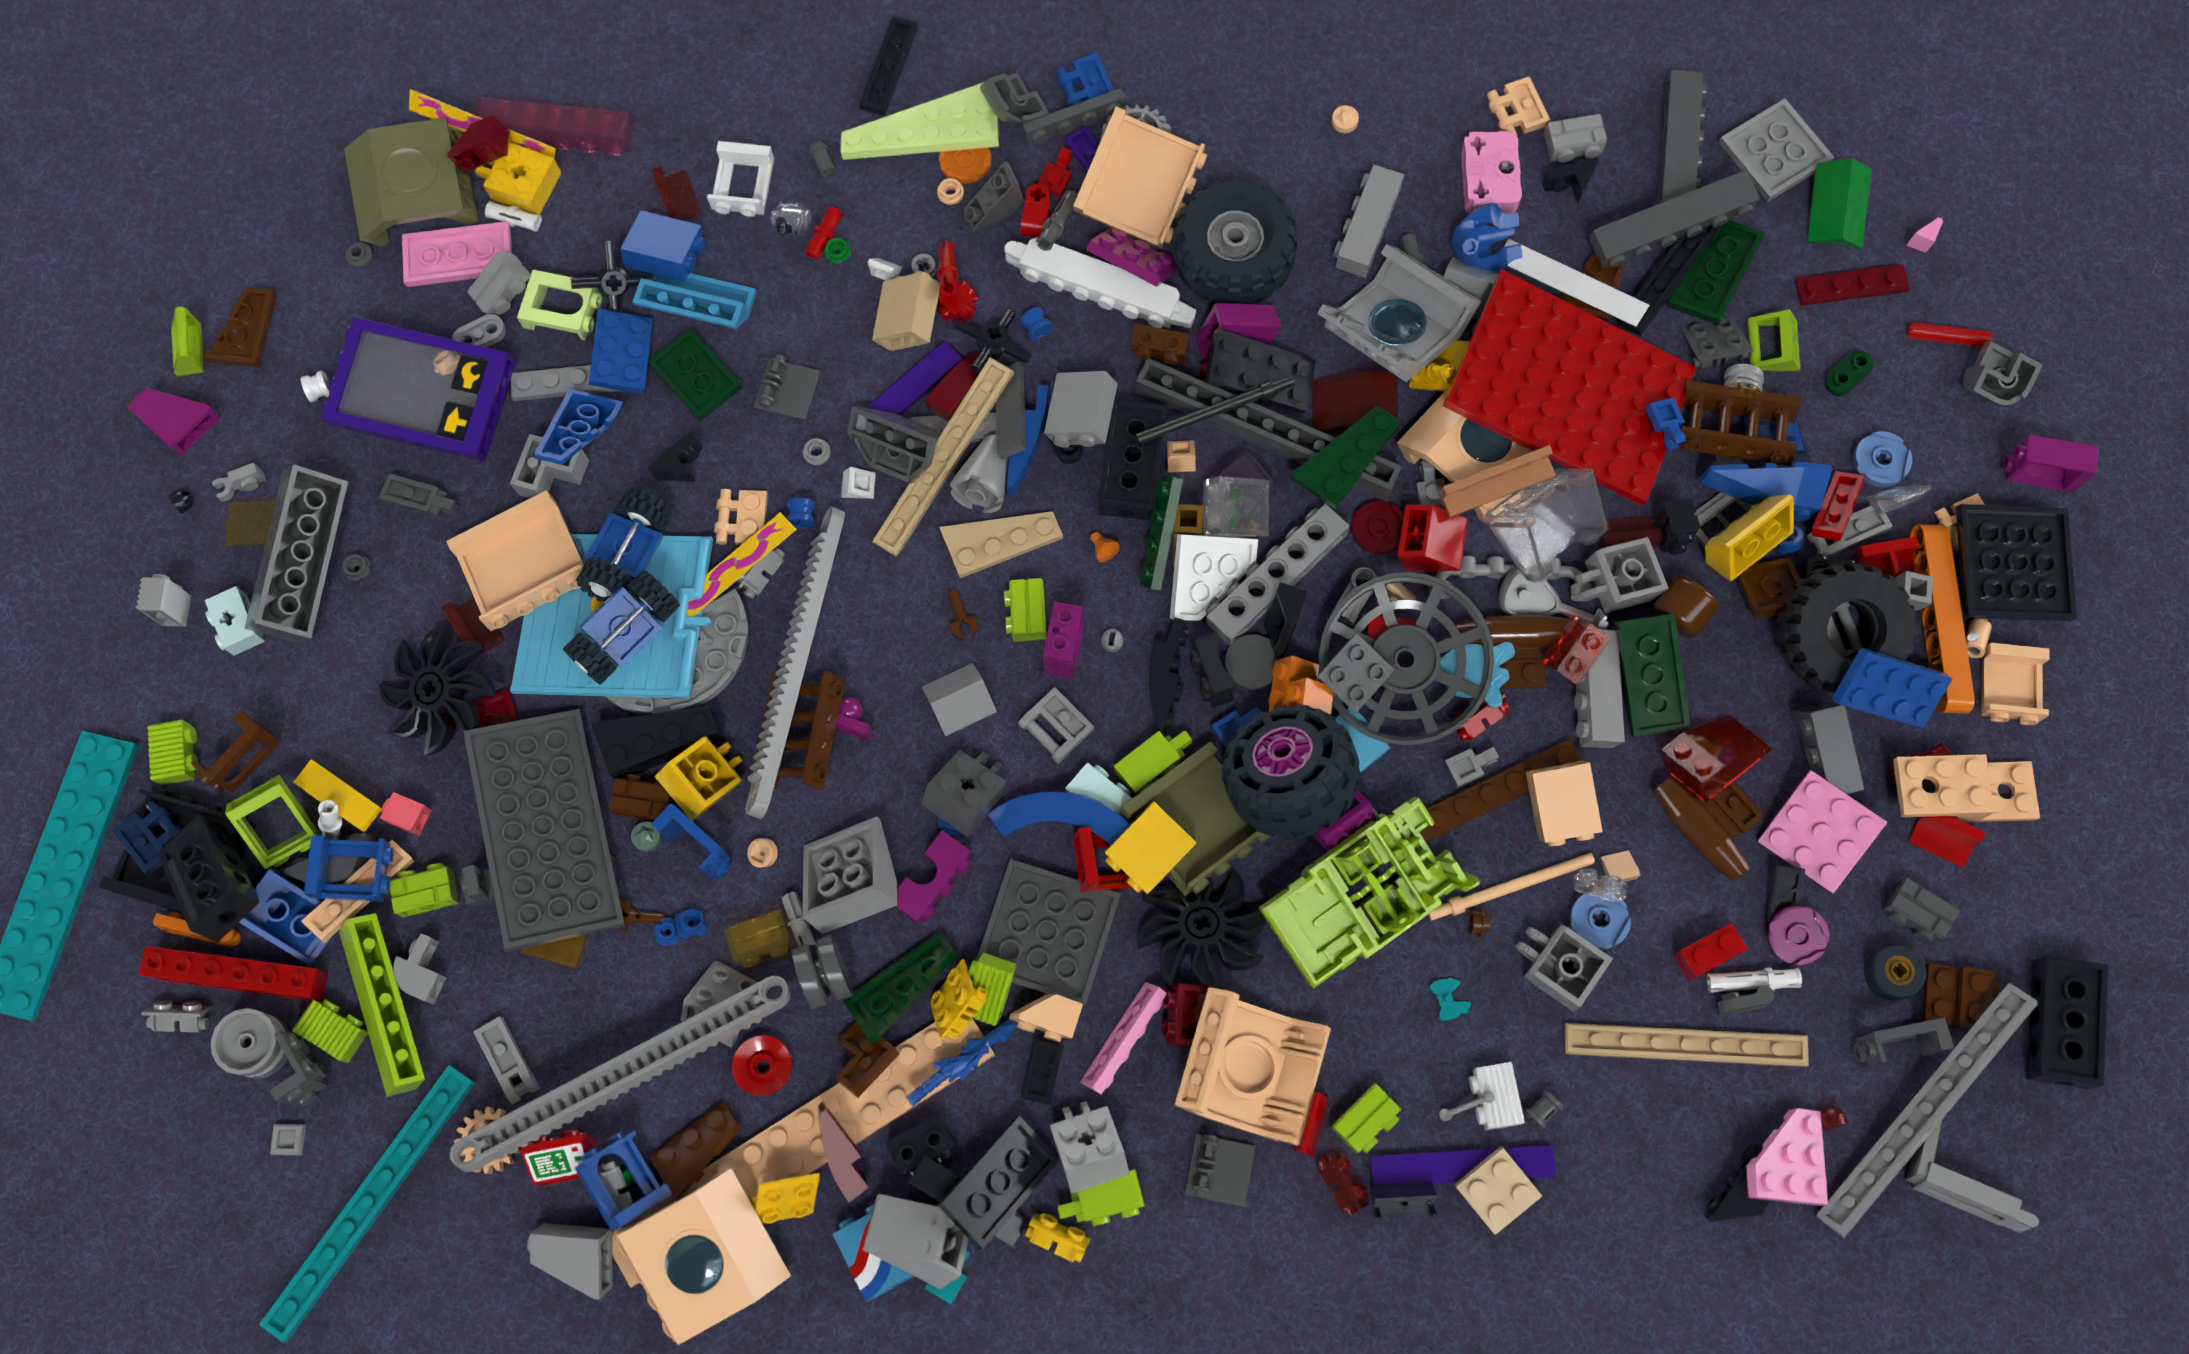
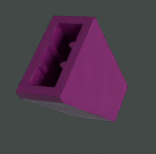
[1195,303,1281,360]
[127,388,221,455]

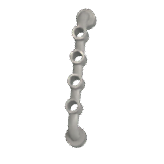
[1429,556,1593,601]

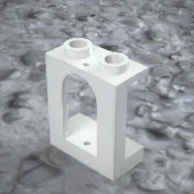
[707,141,774,217]

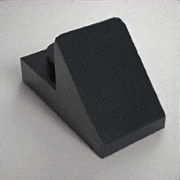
[1542,157,1599,203]
[648,432,702,482]

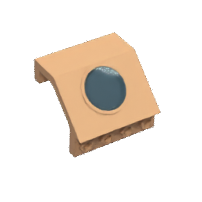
[1397,391,1533,524]
[614,1168,791,1345]

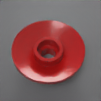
[732,1035,792,1096]

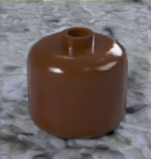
[1653,576,1719,638]

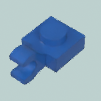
[1645,398,1686,451]
[1212,707,1261,749]

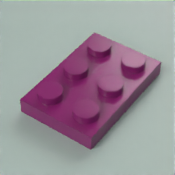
[1087,228,1178,287]

